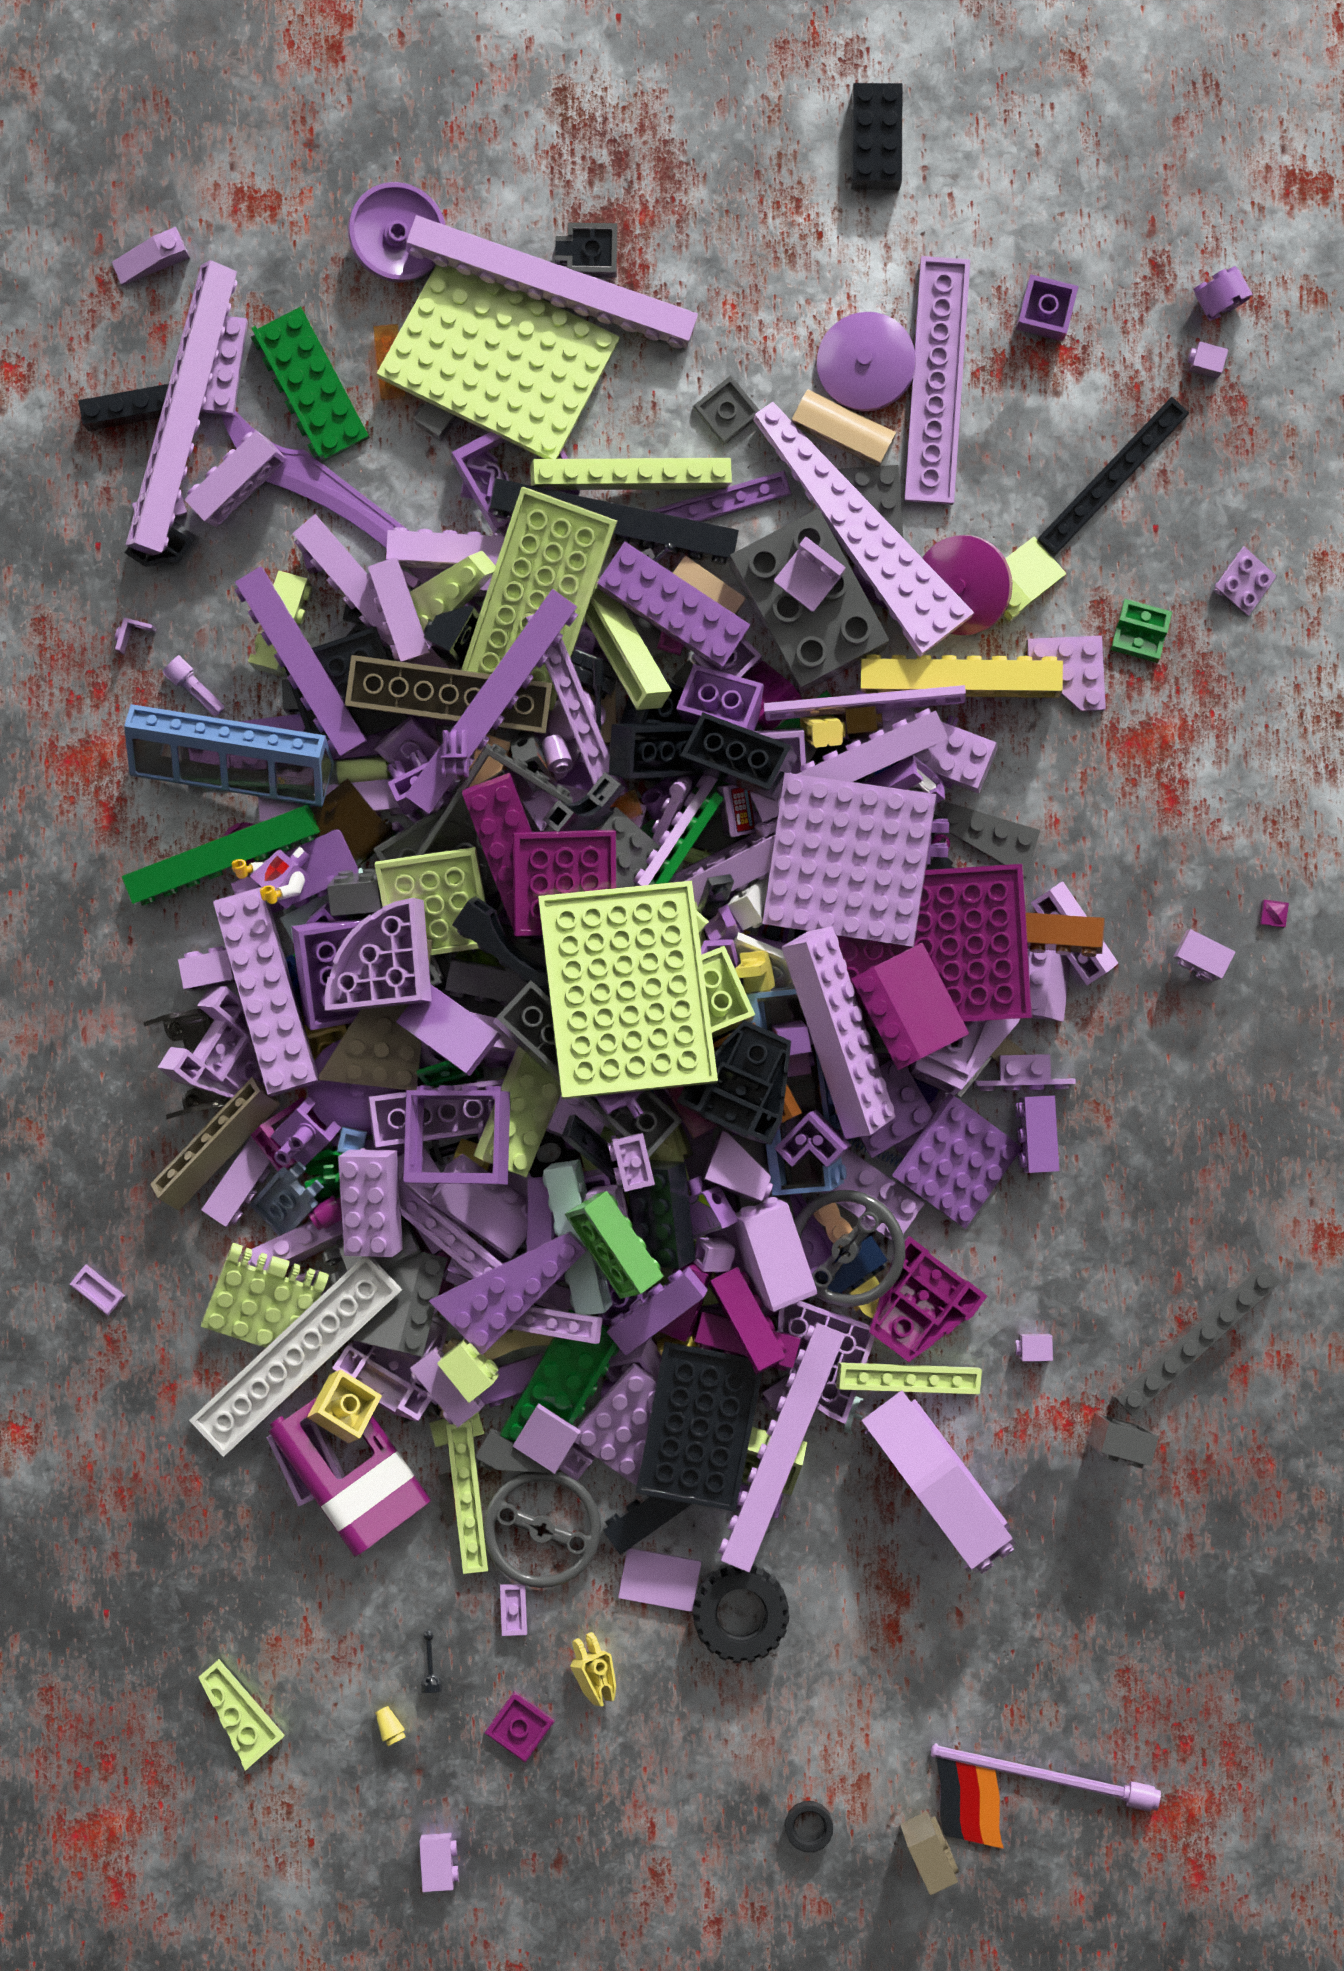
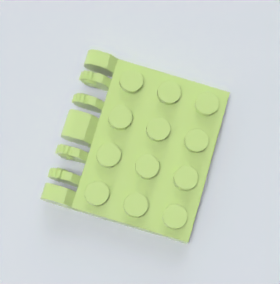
[201,1243,329,1348]

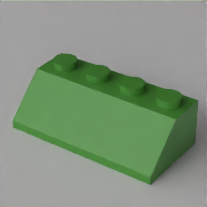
[564,1191,664,1299]

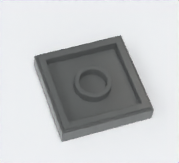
[693,375,760,445]

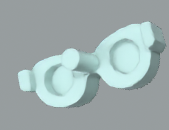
[844,1396,864,1434]

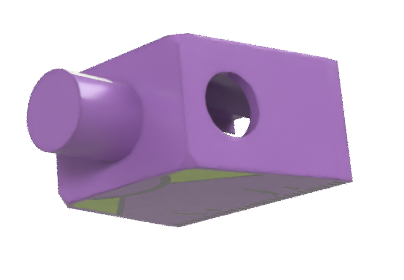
[687,1176,739,1239]

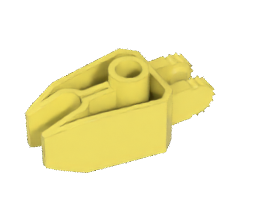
[570,1632,616,1707]

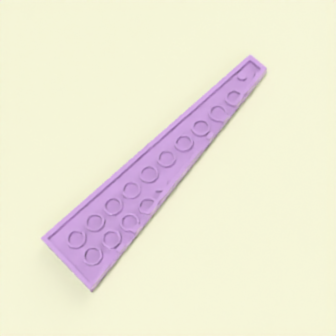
[753,402,974,657]

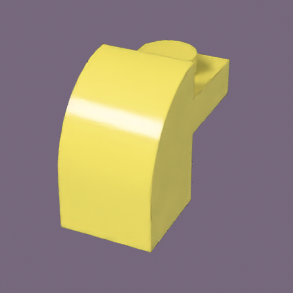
[735,951,775,993]

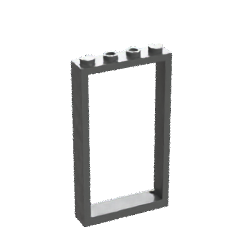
[415,744,573,952]

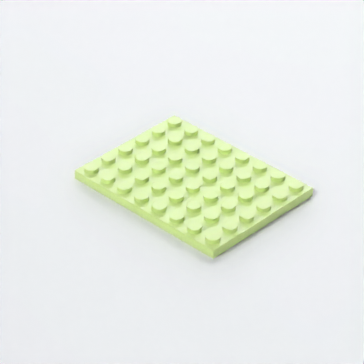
[377,264,620,459]
[538,881,718,1099]

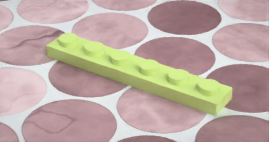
[836,1362,982,1394]
[446,1420,489,1574]

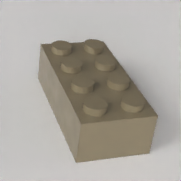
[900,1811,959,1895]

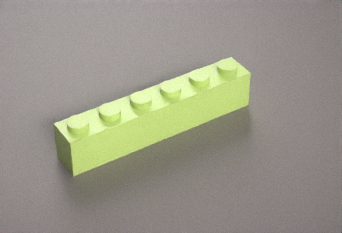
[585,579,671,710]

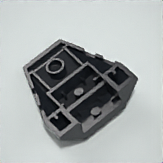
[677,1020,792,1145]

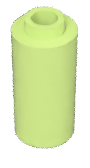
[336,757,391,784]

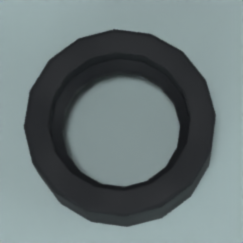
[785,1801,833,1852]

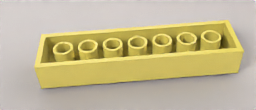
[861,654,1063,698]

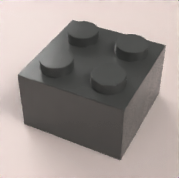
[327,868,383,916]

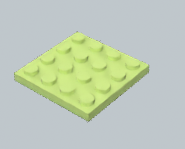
[374,847,486,955]

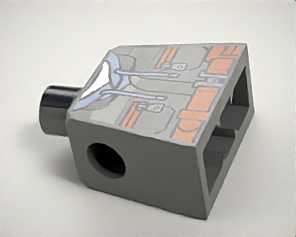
[510,731,556,792]

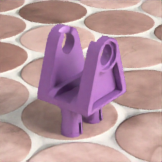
[270,1096,341,1166]

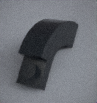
[542,772,625,832]

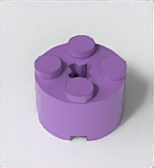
[1193,266,1253,321]

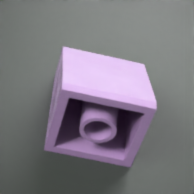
[701,1131,773,1203]

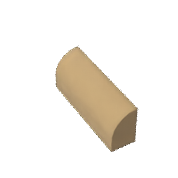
[792,389,896,466]

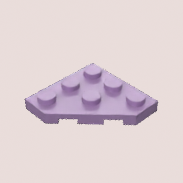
[1027,636,1106,712]

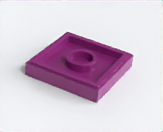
[485,1690,555,1762]

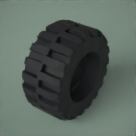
[693,1564,789,1664]

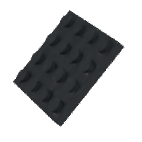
[284,626,408,749]

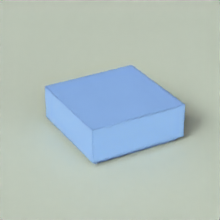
[337,1126,367,1153]

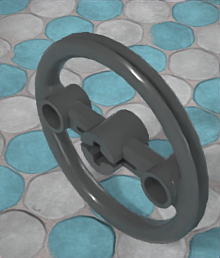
[794,1190,905,1307]
[484,1471,601,1588]

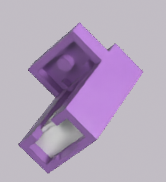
[861,755,945,804]

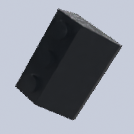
[424,605,479,668]

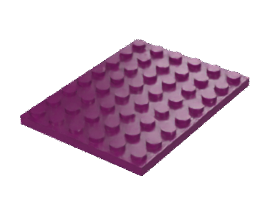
[836,864,1032,1027]

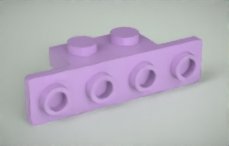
[974,1054,1076,1091]

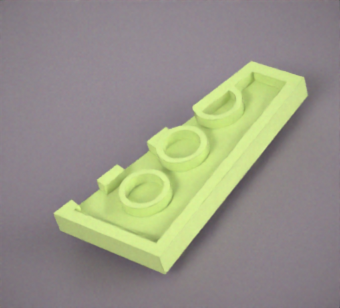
[198,1659,284,1771]

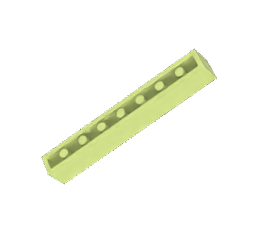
[530,458,732,490]

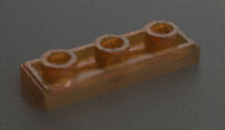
[373,324,406,401]

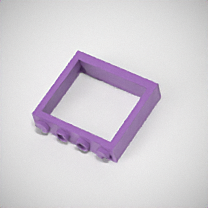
[451,432,580,534]
[404,1086,510,1185]

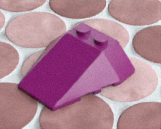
[868,1236,987,1362]

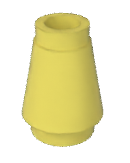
[375,1706,406,1746]

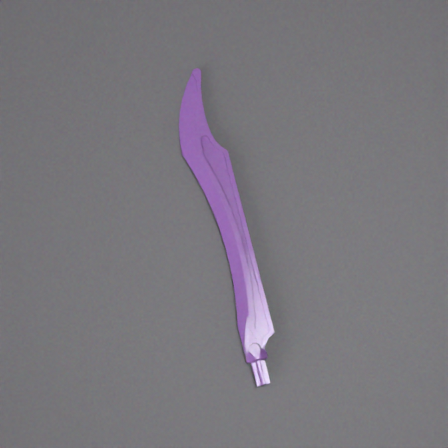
[221,411,482,614]

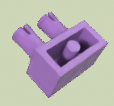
[387,749,449,815]

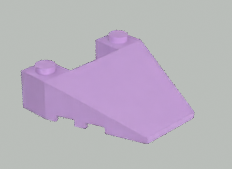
[158,985,265,1099]

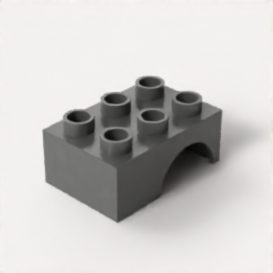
[729,508,890,695]

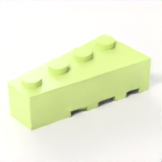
[410,551,495,635]
[248,571,312,677]

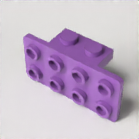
[259,830,359,913]

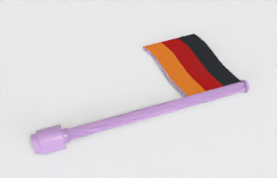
[931,1743,1161,1849]

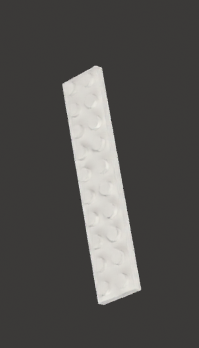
[189,1256,402,1457]

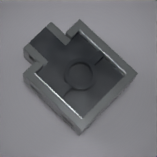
[555,223,618,278]

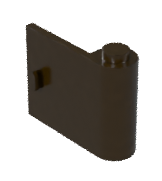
[311,778,395,867]

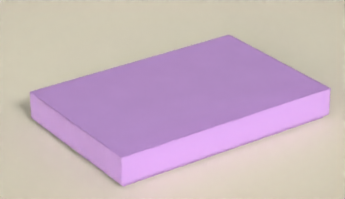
[618,1548,701,1612]

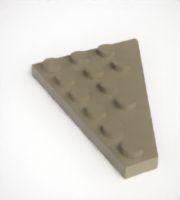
[318,939,433,1090]

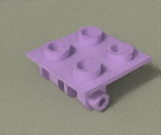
[1214,546,1277,616]

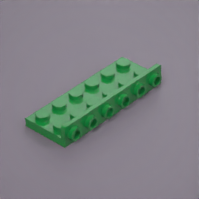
[251,306,370,462]
[649,793,723,885]
[500,1309,620,1442]

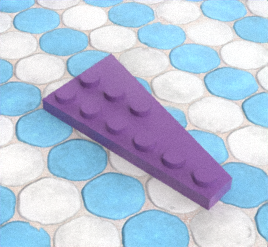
[429,1231,588,1355]

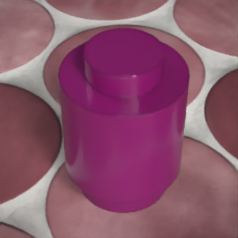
[309,1195,342,1230]

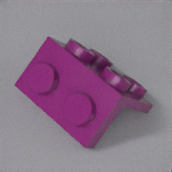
[745,661,802,730]

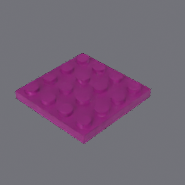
[513,830,616,936]

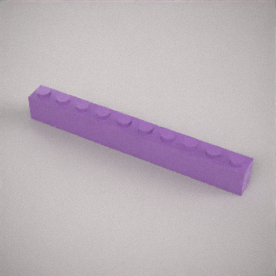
[405,589,578,814]

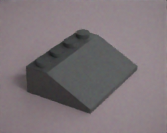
[349,1252,447,1357]

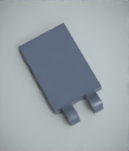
[250,1161,324,1236]

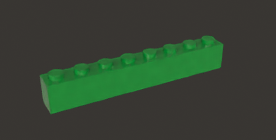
[121,805,320,906]

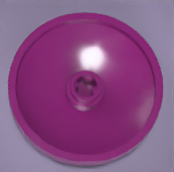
[922,535,1013,636]

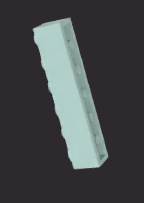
[543,1160,612,1315]

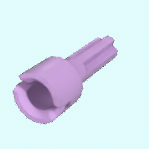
[163,655,224,716]

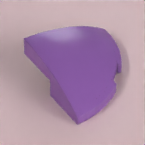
[460,451,510,502]

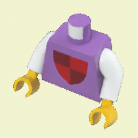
[232,847,311,909]

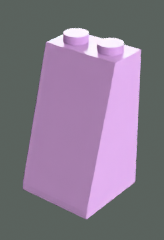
[734,1197,817,1312]

